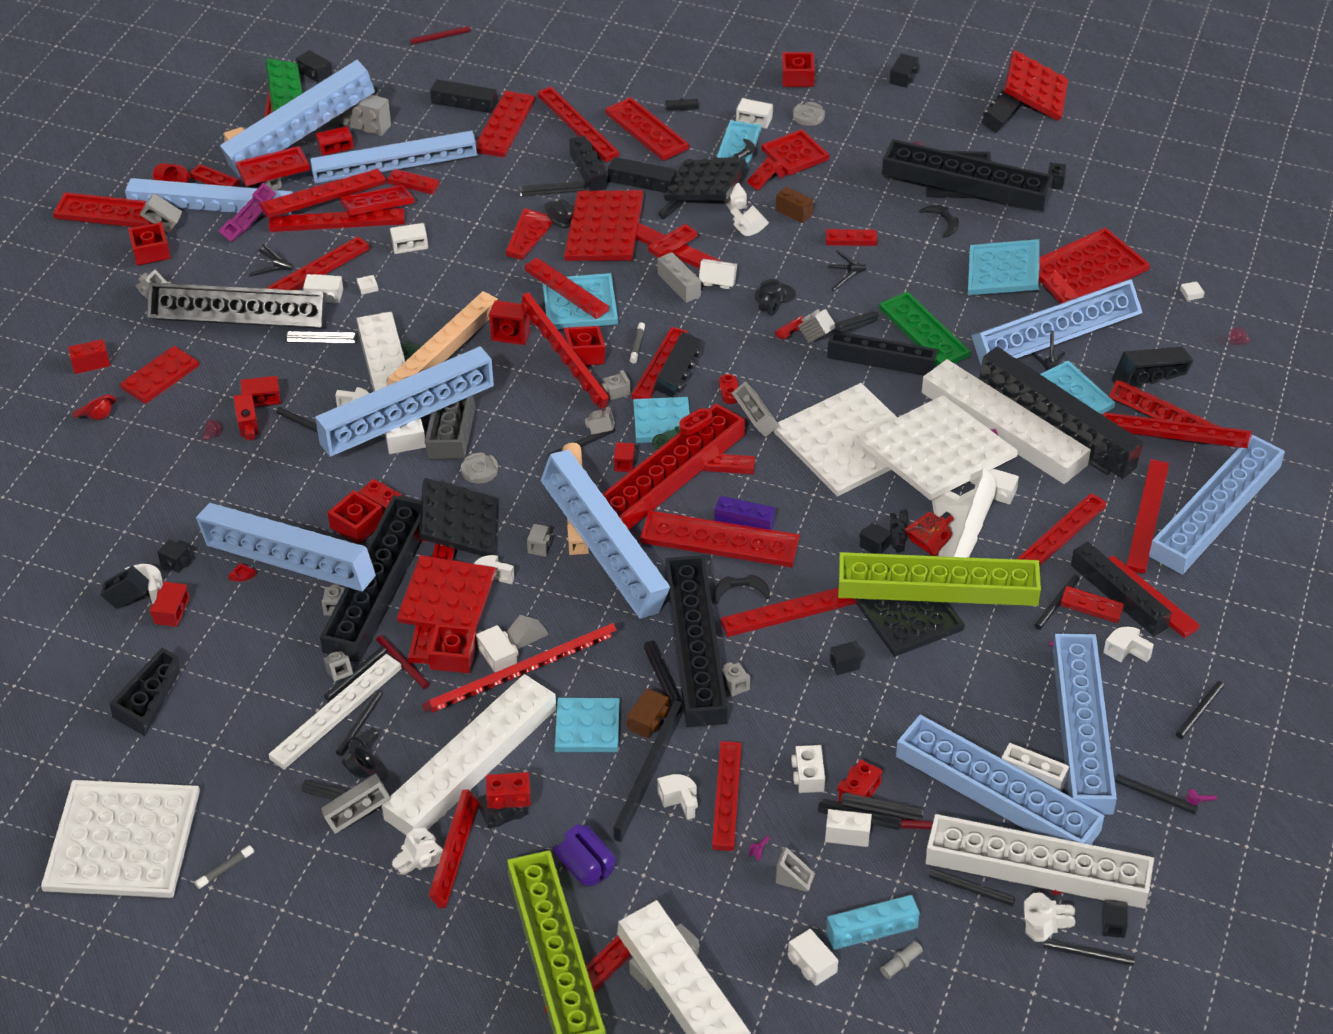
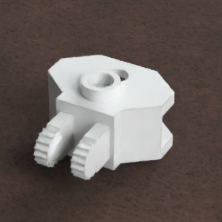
[392,828,443,875]
[1024,893,1075,942]

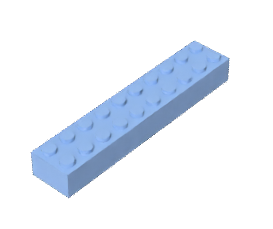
[220,60,375,177]
[971,279,1142,365]
[315,346,494,457]
[1149,435,1285,575]
[541,450,670,619]
[196,503,376,592]
[1052,634,1117,815]
[896,715,1104,845]

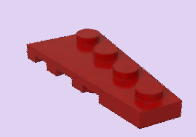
[506,208,554,260]

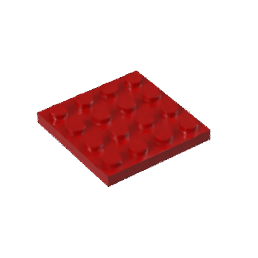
[1003,50,1068,121]
[397,555,496,629]

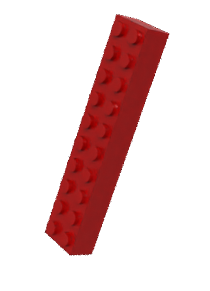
[602,403,745,530]

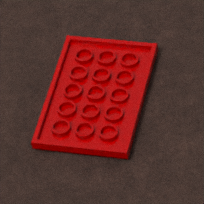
[564,190,644,261]
[1039,227,1150,297]

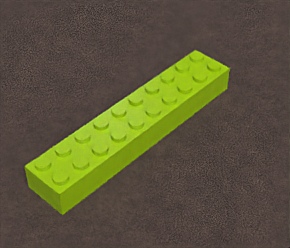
[838,552,1041,606]
[507,850,605,1034]

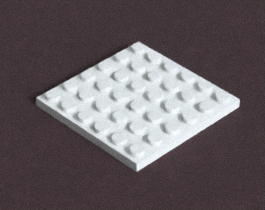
[773,383,897,497]
[858,395,1018,500]
[41,780,200,898]

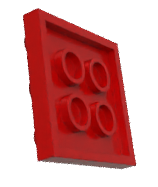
[761,129,829,176]

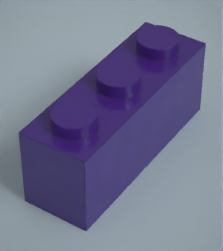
[714,496,775,530]

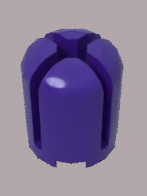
[553,824,616,887]

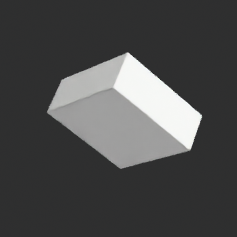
[357,275,378,295]
[1180,282,1204,301]

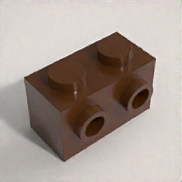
[776,187,813,223]
[626,688,670,739]

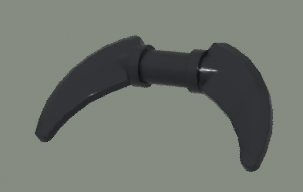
[713,139,755,160]
[919,205,959,238]
[714,574,770,603]

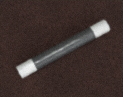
[630,323,645,363]
[195,845,254,889]

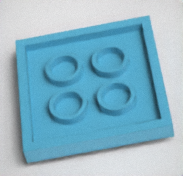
[633,397,690,443]
[555,698,620,752]

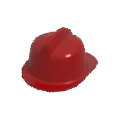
[153,163,191,183]

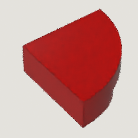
[228,563,257,582]

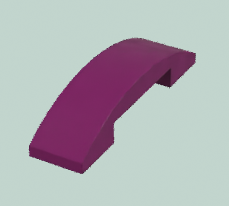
[218,183,276,242]

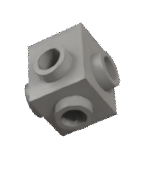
[135,269,167,299]

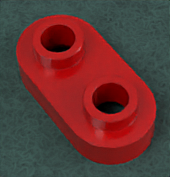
[774,315,803,340]
[719,374,739,404]
[679,408,712,435]

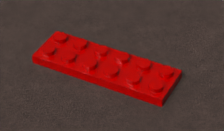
[476,91,535,158]
[605,97,689,161]
[53,192,153,227]

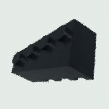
[1111,347,1193,388]
[110,648,180,736]

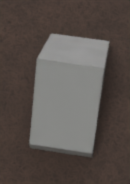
[506,615,548,650]
[776,847,815,892]

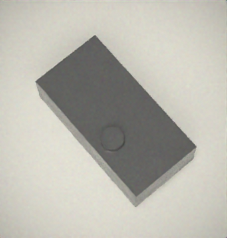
[425,395,476,459]

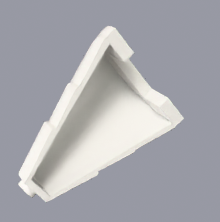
[932,468,996,558]

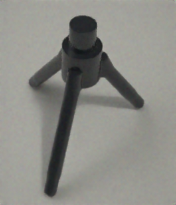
[249,244,293,276]
[828,250,866,291]
[1030,330,1066,371]

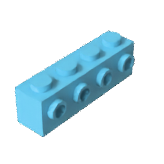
[826,895,920,950]

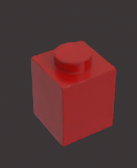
[614,442,635,472]

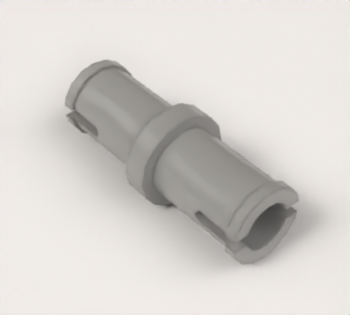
[880,941,923,979]

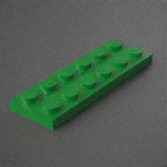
[265,59,302,113]
[879,291,971,366]

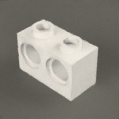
[791,745,825,793]

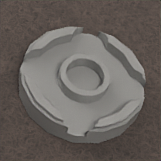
[793,102,825,126]
[461,453,498,484]

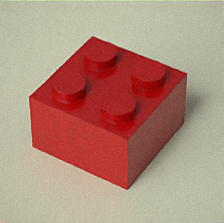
[782,52,815,87]
[128,222,171,265]
[489,300,531,345]
[564,326,605,365]
[327,490,383,545]
[428,623,477,673]

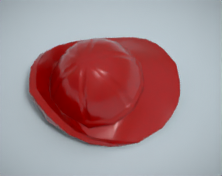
[73,394,117,420]

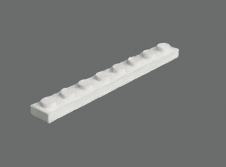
[269,654,401,770]

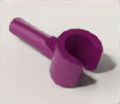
[1185,789,1217,805]
[748,836,770,860]

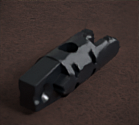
[890,509,907,553]

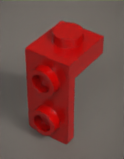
[747,157,786,191]

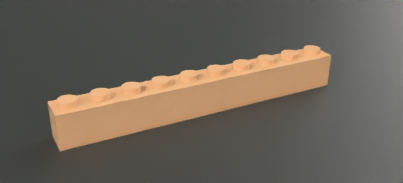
[387,291,498,386]

